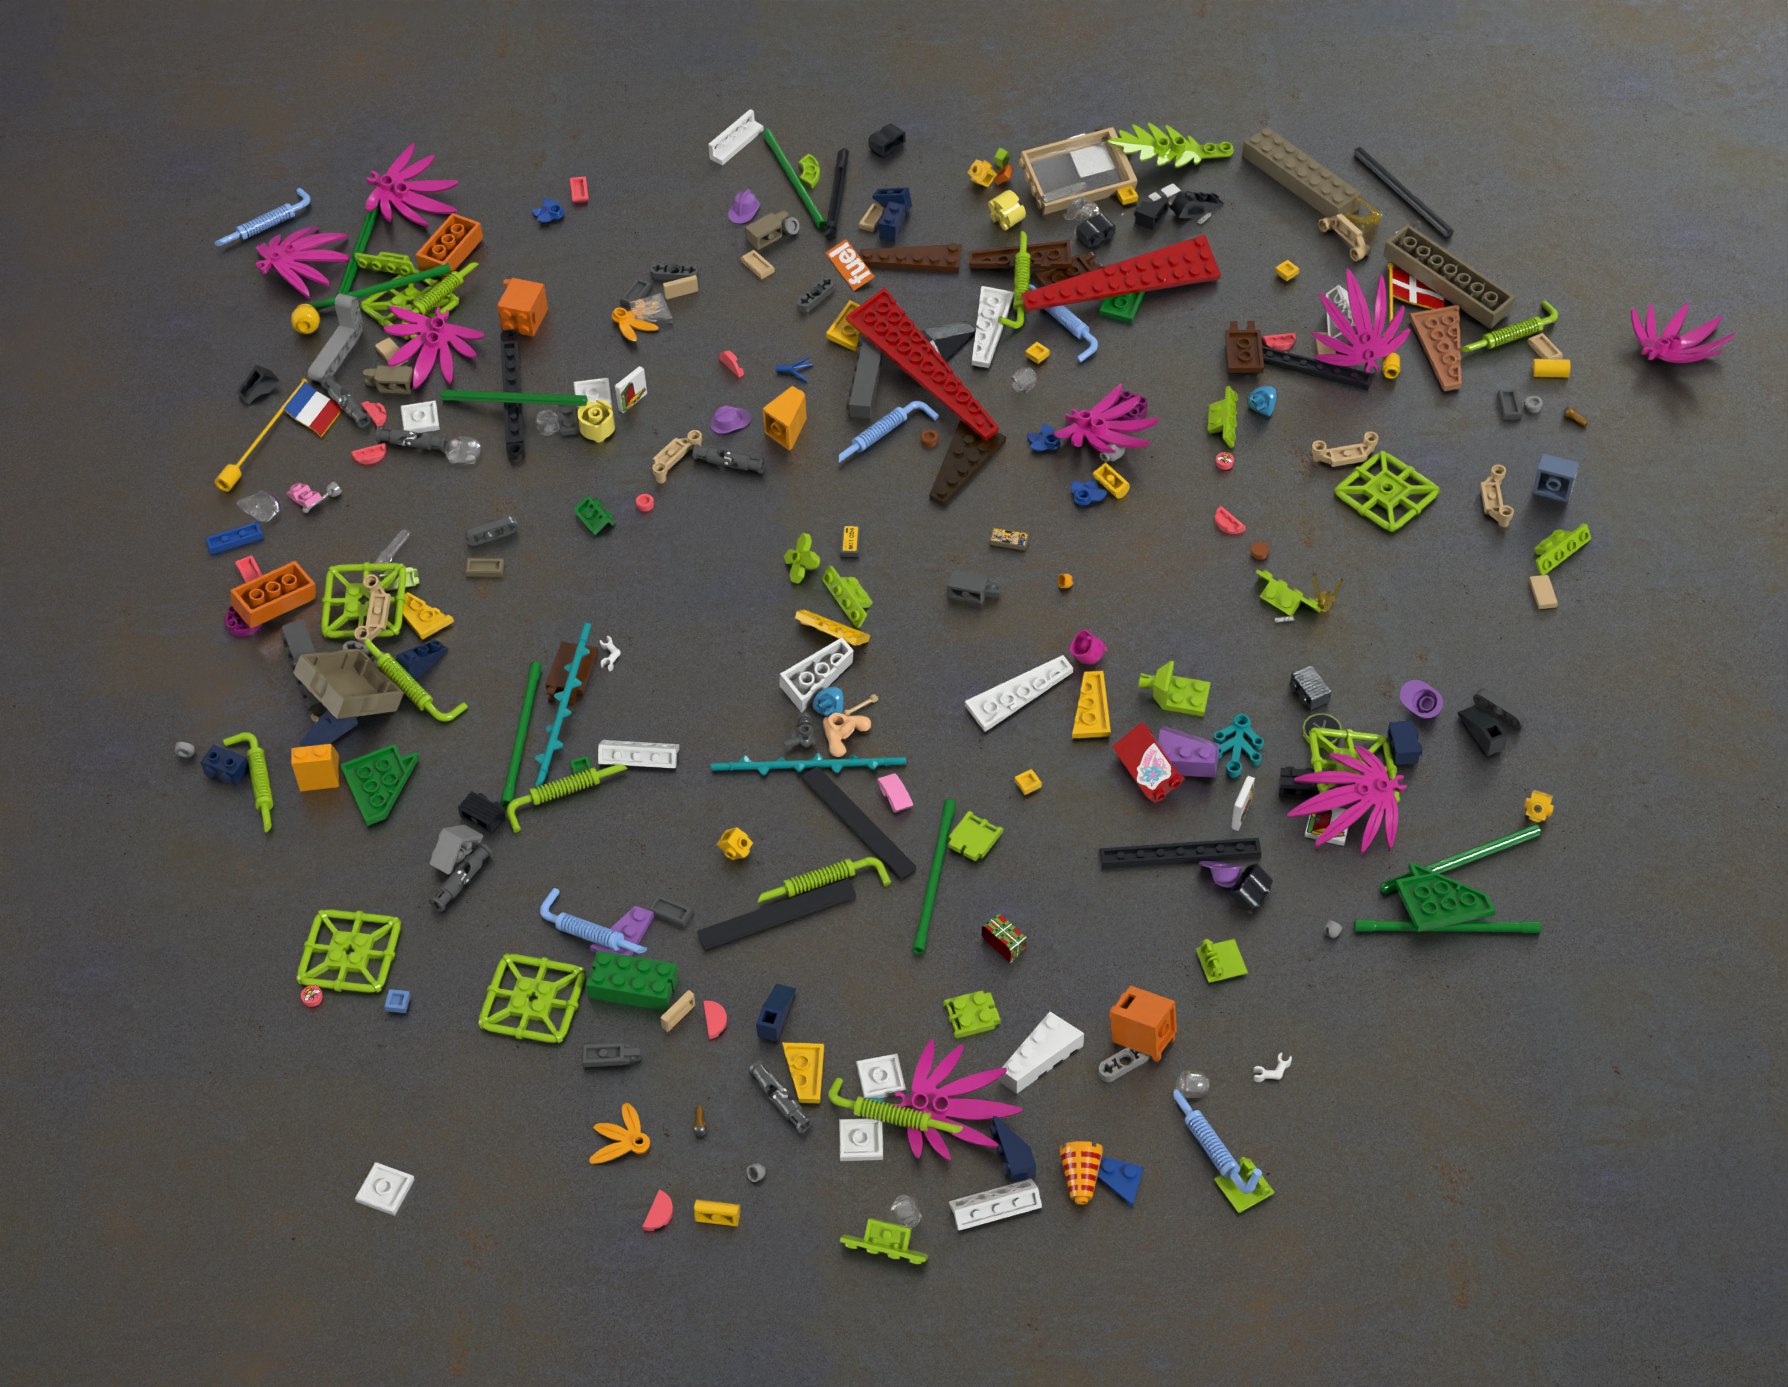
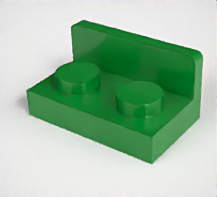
[573,495,615,535]

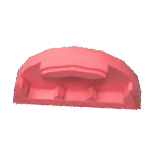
[1261,333,1296,351]
[718,350,744,378]
[360,401,387,427]
[351,443,386,465]
[1215,506,1246,534]
[704,1001,727,1040]
[643,1190,673,1231]

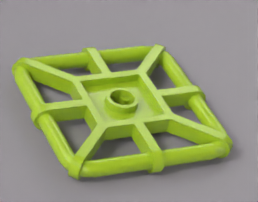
[360,269,459,340]
[1334,451,1440,532]
[321,562,406,638]
[1309,727,1400,803]
[296,909,401,993]
[478,953,586,1043]

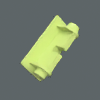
[380,567,420,591]

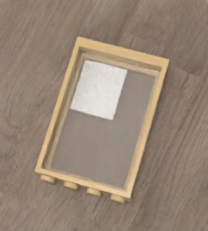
[1019,127,1138,215]

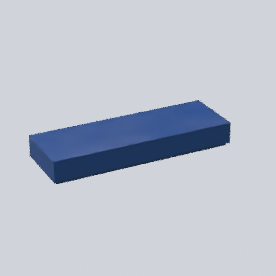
[205,522,264,555]

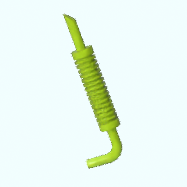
[998,231,1030,329]
[401,263,479,339]
[1461,301,1558,352]
[365,637,468,722]
[223,732,273,832]
[506,764,628,833]
[757,857,891,903]
[828,1078,963,1133]

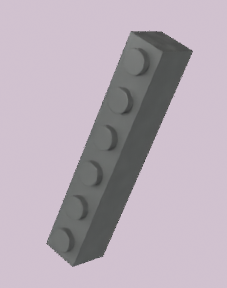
[846,336,884,419]
[281,619,328,717]

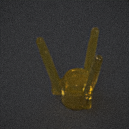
[1343,197,1382,227]
[1313,573,1343,611]

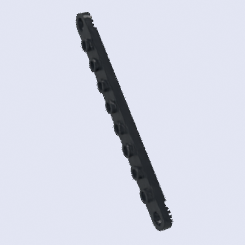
[500,329,525,460]

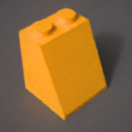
[762,386,807,451]
[291,744,339,791]

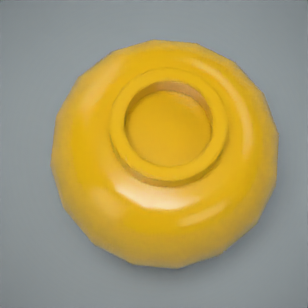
[290,304,320,335]

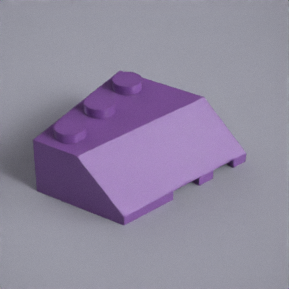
[1158,726,1220,777]

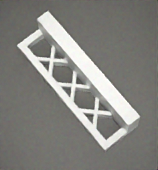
[708,109,764,165]
[598,740,679,768]
[949,1179,1042,1230]

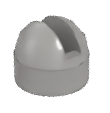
[1324,920,1342,938]
[746,1163,766,1182]

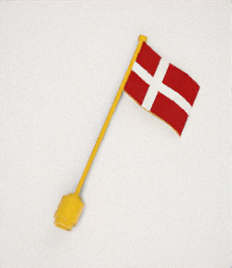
[1382,263,1444,379]

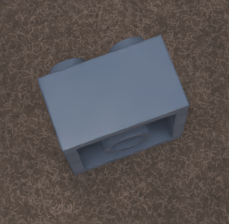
[1532,453,1579,503]

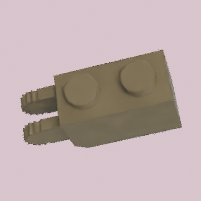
[745,211,789,250]
[362,365,414,394]

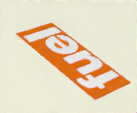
[826,239,875,291]

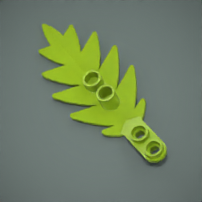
[1107,123,1234,168]

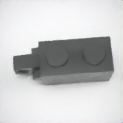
[947,569,1001,604]

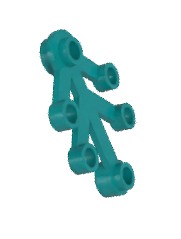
[1213,714,1264,778]

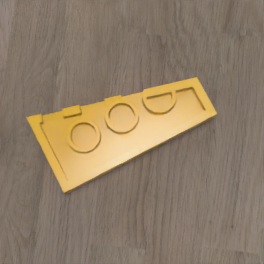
[795,610,870,646]
[1072,671,1111,739]

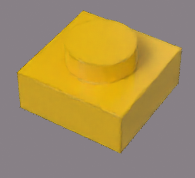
[1116,186,1138,205]
[1275,260,1300,281]
[1025,342,1050,364]
[1015,769,1042,795]

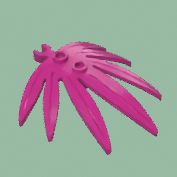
[365,143,458,227]
[256,227,350,299]
[1311,268,1411,373]
[1631,303,1736,363]
[384,305,485,389]
[1053,383,1159,453]
[1287,746,1407,854]
[894,1039,1023,1161]

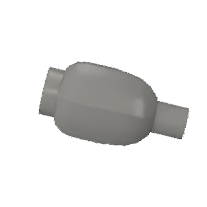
[1100,444,1125,462]

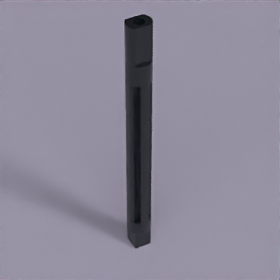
[824,148,849,241]

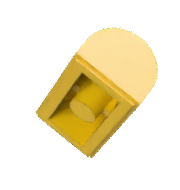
[1532,359,1570,378]
[1092,463,1130,499]
[694,1199,740,1227]

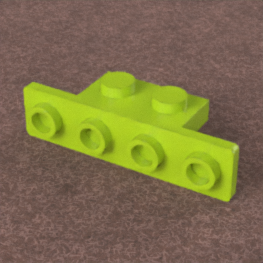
[354,252,416,275]
[1208,386,1238,448]
[1534,523,1591,575]
[822,566,873,628]
[1255,569,1321,616]
[840,1218,929,1264]

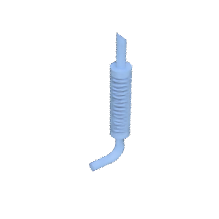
[214,188,311,246]
[1029,284,1098,363]
[839,401,939,463]
[540,888,647,953]
[1174,1089,1262,1194]

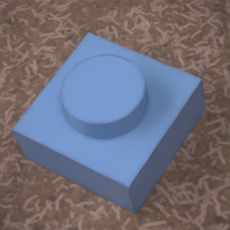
[385,989,411,1013]

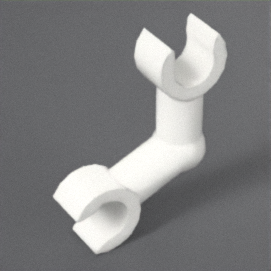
[600,636,621,672]
[1253,1053,1292,1082]

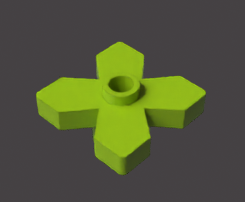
[784,533,820,584]

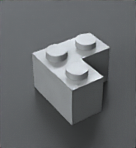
[430,825,483,875]

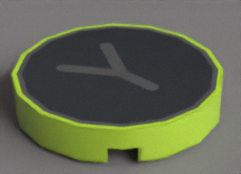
[1302,713,1342,748]

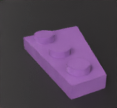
[590,906,654,956]

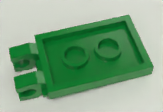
[1099,291,1145,323]

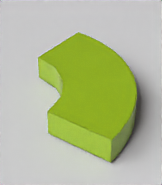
[798,154,820,189]

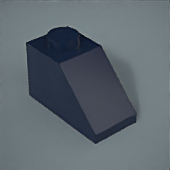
[872,187,912,214]

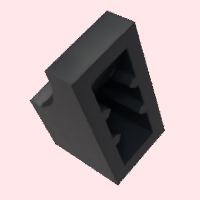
[1134,196,1169,230]
[237,365,279,404]

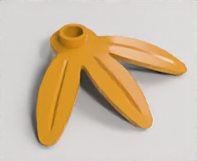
[611,304,660,341]
[589,1103,650,1164]

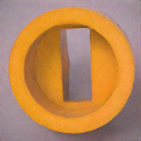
[1058,573,1073,588]

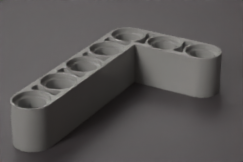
[308,293,364,384]

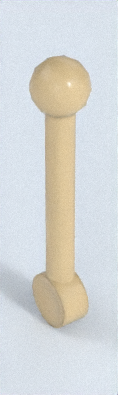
[843,694,878,716]

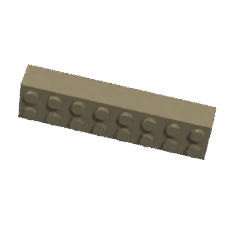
[1242,127,1362,218]
[1383,224,1515,329]

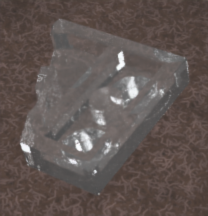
[629,293,673,323]

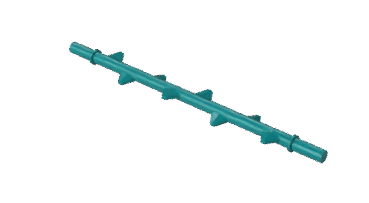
[534,623,591,789]
[711,753,906,776]

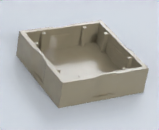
[293,648,404,719]

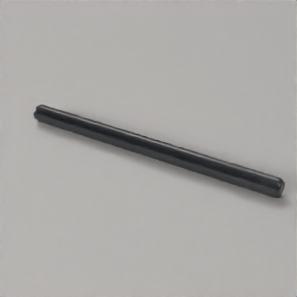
[1354,147,1454,238]

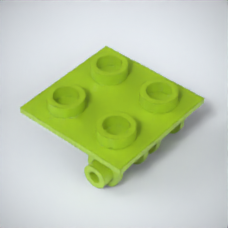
[1195,939,1248,983]
[1214,1157,1275,1213]

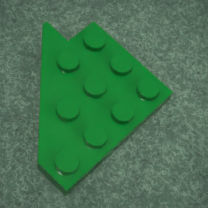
[340,744,419,826]
[1395,862,1496,932]

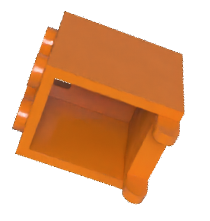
[497,278,548,337]
[1109,985,1177,1062]

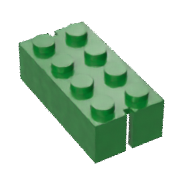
[586,951,679,1011]

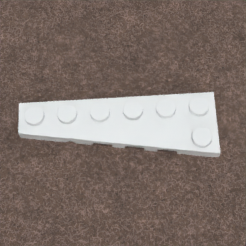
[972,286,1014,368]
[965,655,1073,732]

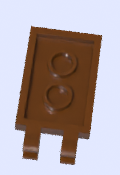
[1035,252,1104,287]
[1225,321,1264,373]
[545,642,598,705]

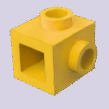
[967,159,997,187]
[1523,790,1554,822]
[716,827,753,860]

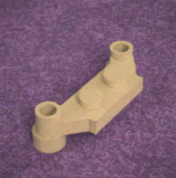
[1318,214,1371,261]
[652,430,702,483]
[1311,432,1379,467]
[1480,465,1514,527]
[354,574,391,645]

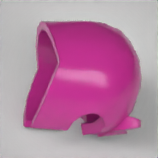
[1070,629,1108,665]

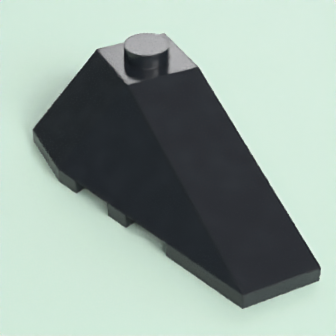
[921,321,976,362]

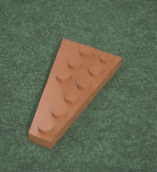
[1409,305,1462,391]

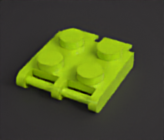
[948,811,1004,861]
[943,990,1001,1038]

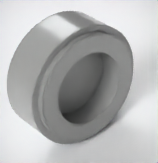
[782,217,800,235]
[1524,396,1543,413]
[174,742,195,758]

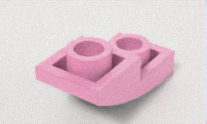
[286,483,322,508]
[877,773,913,813]

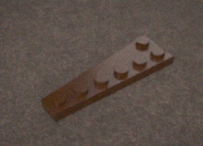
[969,240,1072,270]
[859,243,962,272]

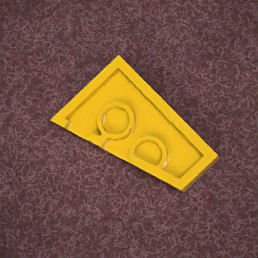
[825,300,860,352]
[393,592,454,640]
[782,1042,824,1104]

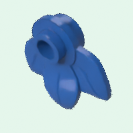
[532,199,564,223]
[1027,424,1061,451]
[1071,479,1107,505]

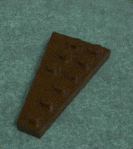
[929,419,1006,507]

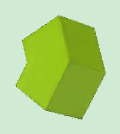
[994,148,1011,168]

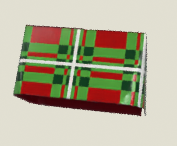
[981,913,1027,963]

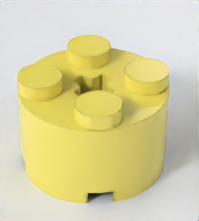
[988,190,1026,231]
[578,400,615,442]

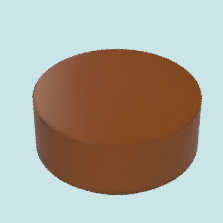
[920,430,938,447]
[1251,542,1270,560]

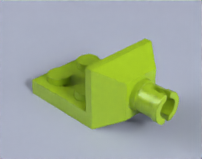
[1138,661,1211,717]

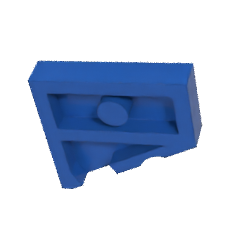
[1097,1156,1143,1207]

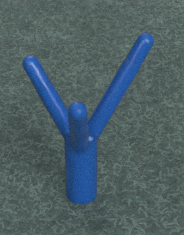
[776,356,813,382]

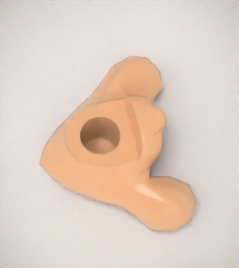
[823,713,871,757]

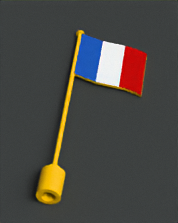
[214,378,342,492]

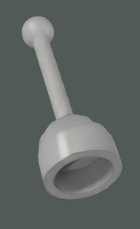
[302,481,342,513]

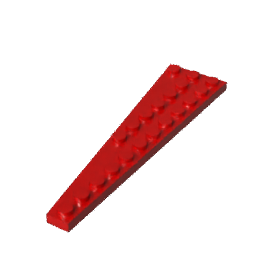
[1021,235,1221,312]
[846,287,999,441]

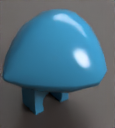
[1247,386,1277,416]
[812,687,843,717]

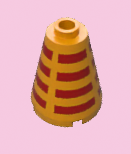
[1059,1141,1103,1205]

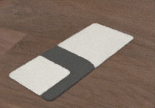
[1148,184,1181,201]

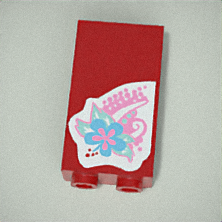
[1112,722,1185,803]

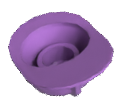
[728,189,760,224]
[710,405,752,434]
[1400,680,1443,718]
[1199,861,1245,887]

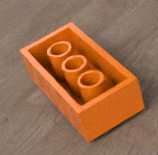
[415,213,483,279]
[230,561,316,628]

